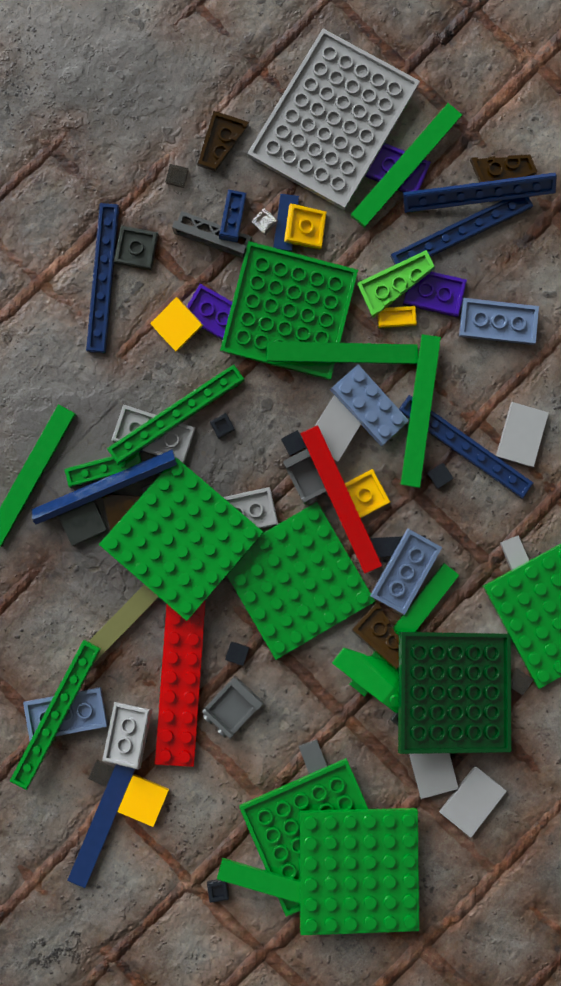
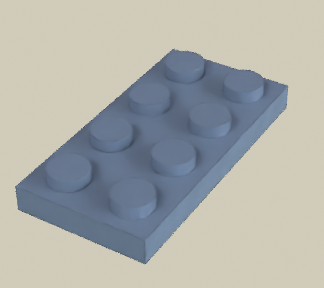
[459,298,539,345]
[330,364,409,446]
[370,528,442,615]
[23,687,108,741]

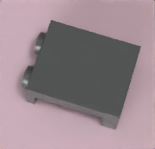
[283,449,328,504]
[202,675,263,739]

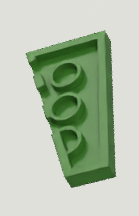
[357,250,435,318]

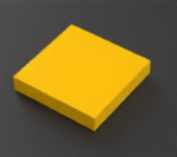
[284,204,326,250]
[150,297,203,351]
[345,469,390,518]
[117,774,169,827]

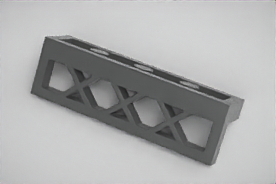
[172,211,252,259]

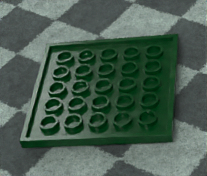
[398,632,511,754]

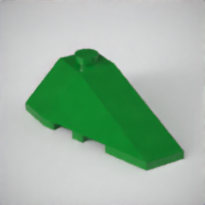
[332,647,399,713]

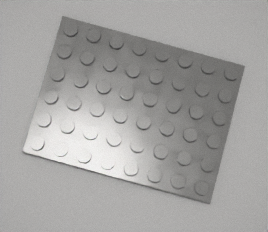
[247,29,420,210]

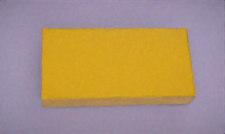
[377,306,417,328]

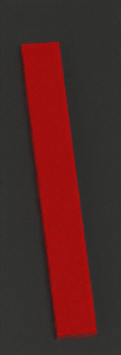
[300,425,382,574]

